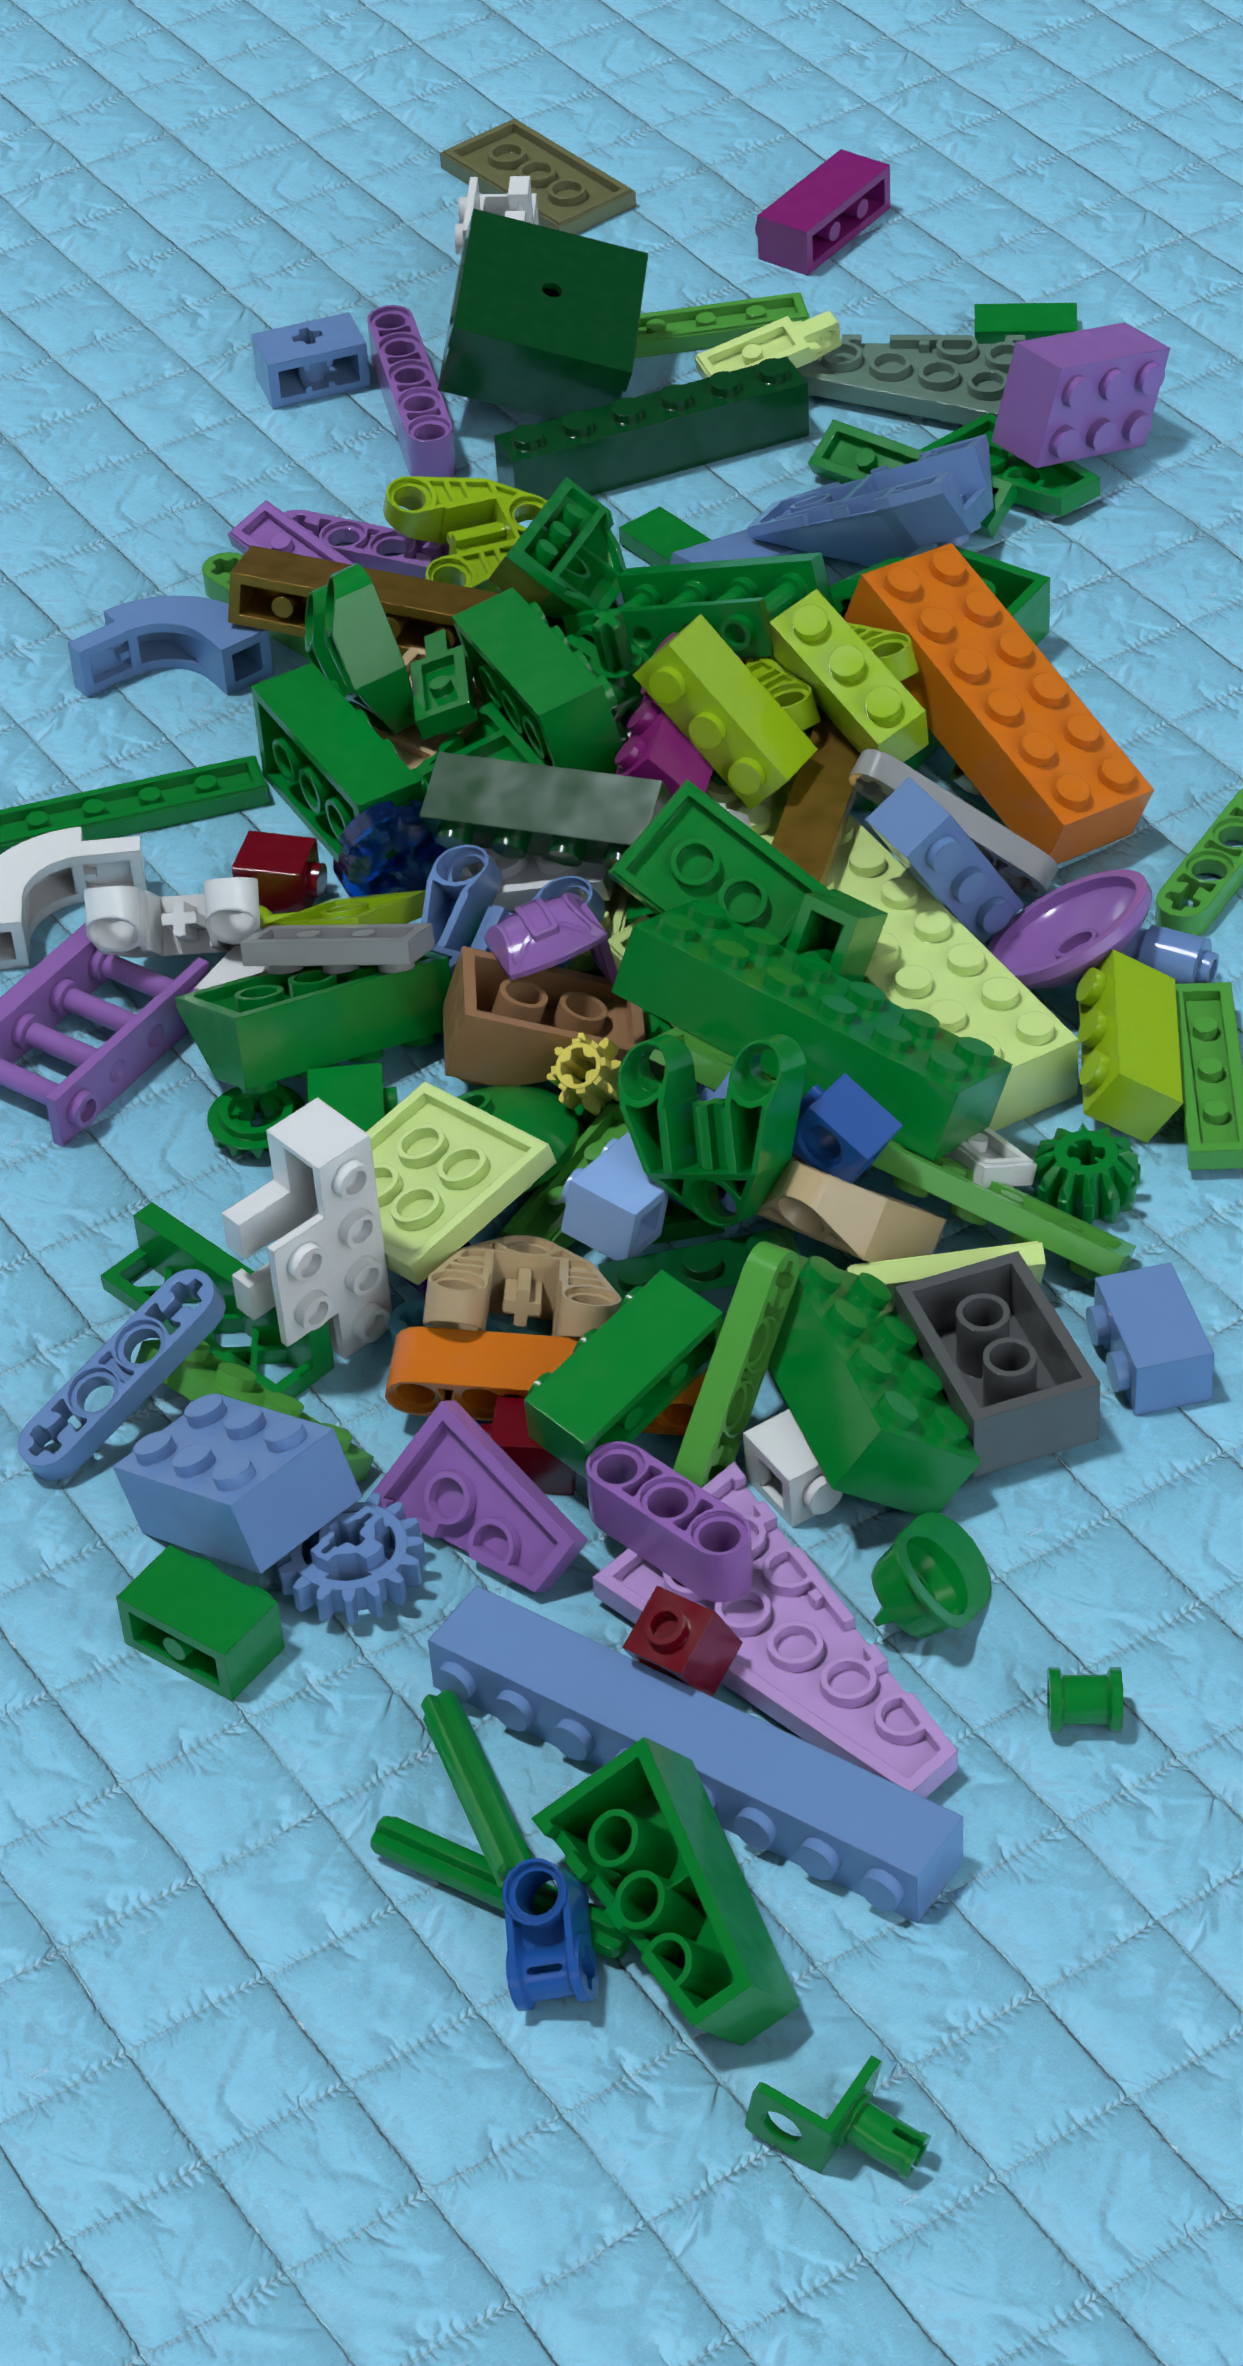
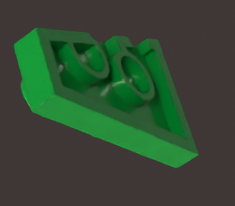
[920,412,1100,517]

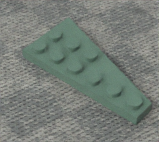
[797,334,1025,425]

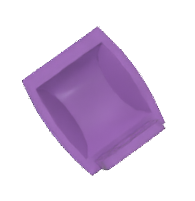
[484,892,618,984]

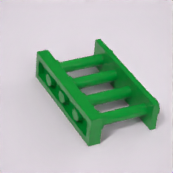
[562,552,834,658]

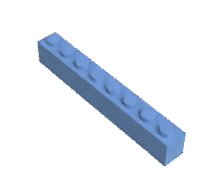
[428,1585,963,1923]

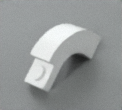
[0,827,147,970]

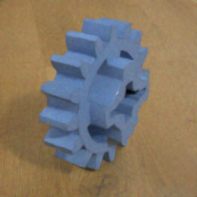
[275,1492,426,1624]

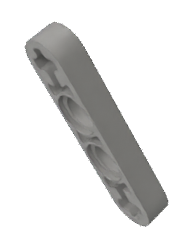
[848,749,1059,898]

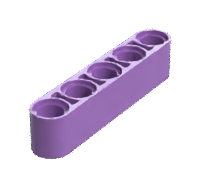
[367,305,456,477]

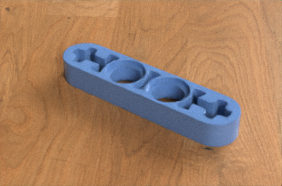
[18,1269,226,1481]

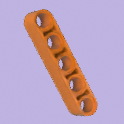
[385,1326,708,1436]

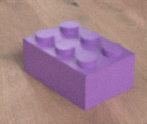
[992,322,1170,468]

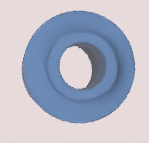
[1125,925,1219,984]

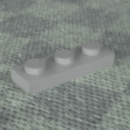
[240,923,435,974]

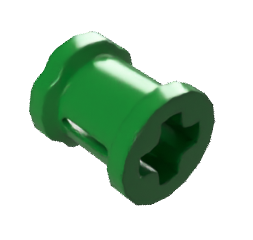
[1047,1667,1123,1732]

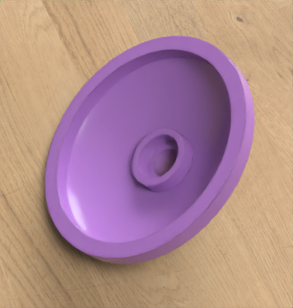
[987,869,1152,989]

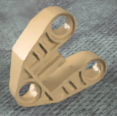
[757,1155,947,1262]
[423,1235,622,1338]

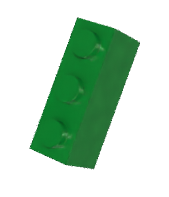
[524,1270,724,1480]

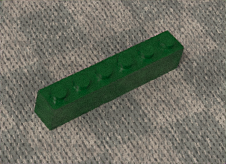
[494,356,809,501]

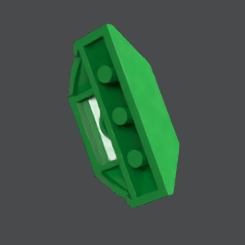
[488,477,626,619]

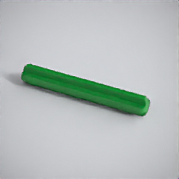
[421,1689,533,1889]
[370,1816,631,1959]

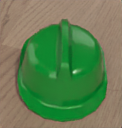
[871,1511,991,1639]

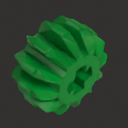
[1031,1122,1141,1225]

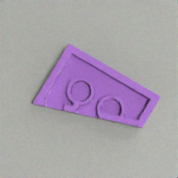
[370,1400,589,1593]

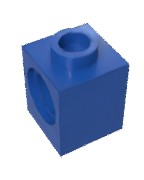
[793,1073,903,1183]

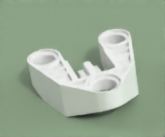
[84,877,260,958]

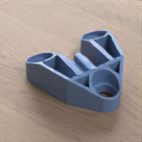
[421,845,605,979]

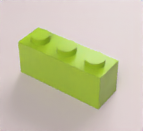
[769,589,929,762]
[633,614,818,810]
[1076,949,1183,1143]

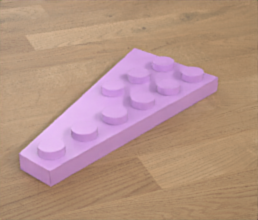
[592,1462,958,1798]

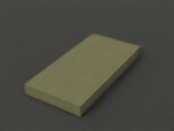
[440,118,636,235]

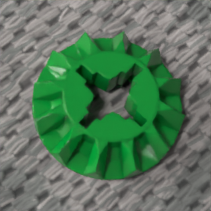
[207,1084,305,1160]

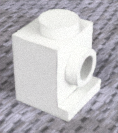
[743,1409,843,1528]

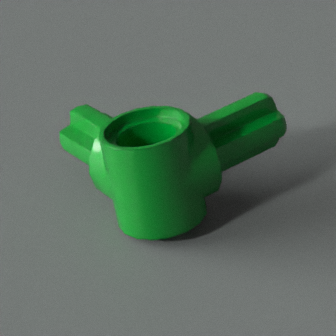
[565,609,650,719]

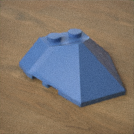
[747,434,994,567]

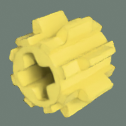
[547,1032,622,1115]

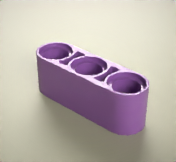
[586,1441,753,1603]

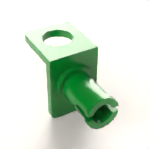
[745,2055,931,2180]

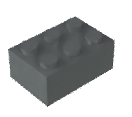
[895,1251,1101,1478]

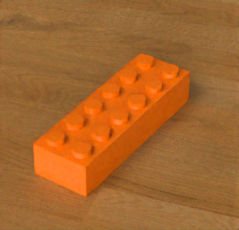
[844,543,1154,864]

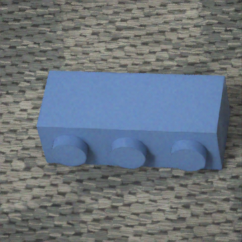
[865,777,1024,945]

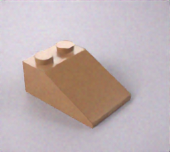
[443,946,646,1086]

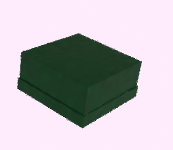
[437,208,648,419]

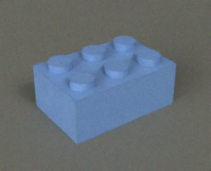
[112,1393,362,1574]

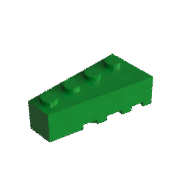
[531,1737,801,2046]

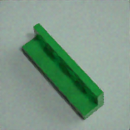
[100,1202,335,1398]

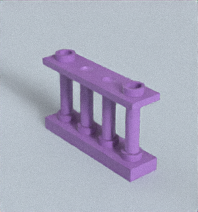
[0,922,210,1147]

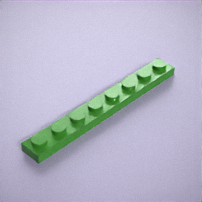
[649,1027,1136,1281]

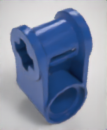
[502,1858,599,2012]

